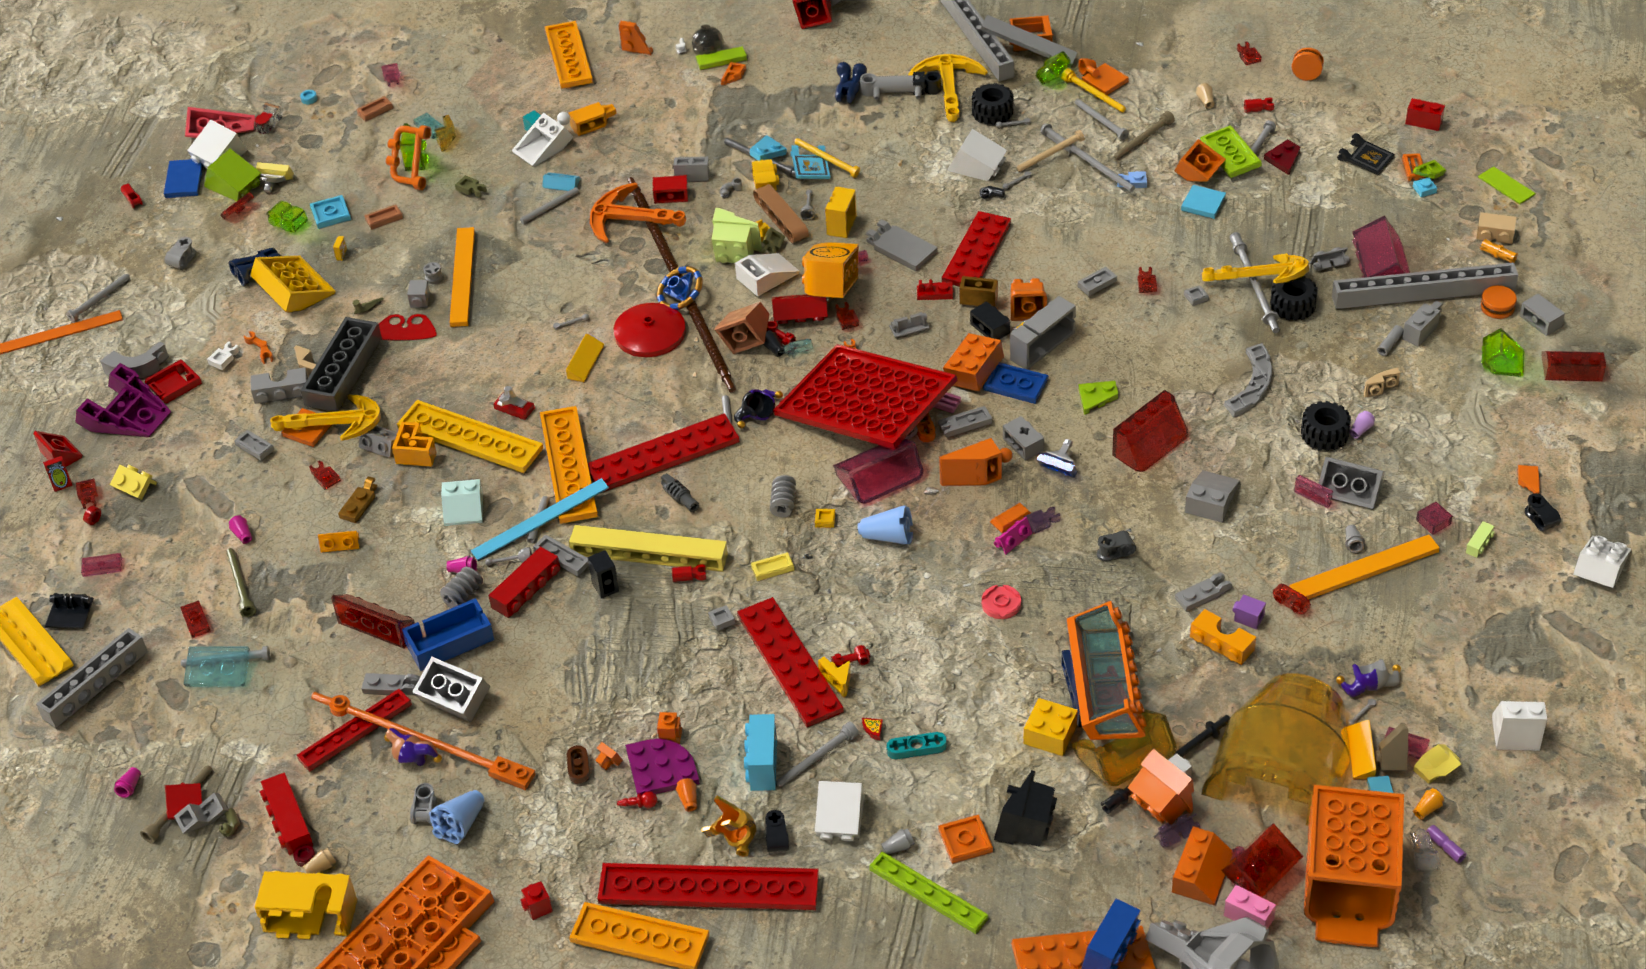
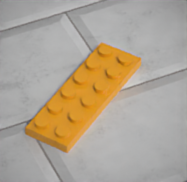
[544,21,593,89]
[569,902,710,969]

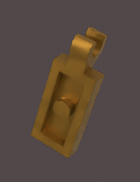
[338,476,377,523]

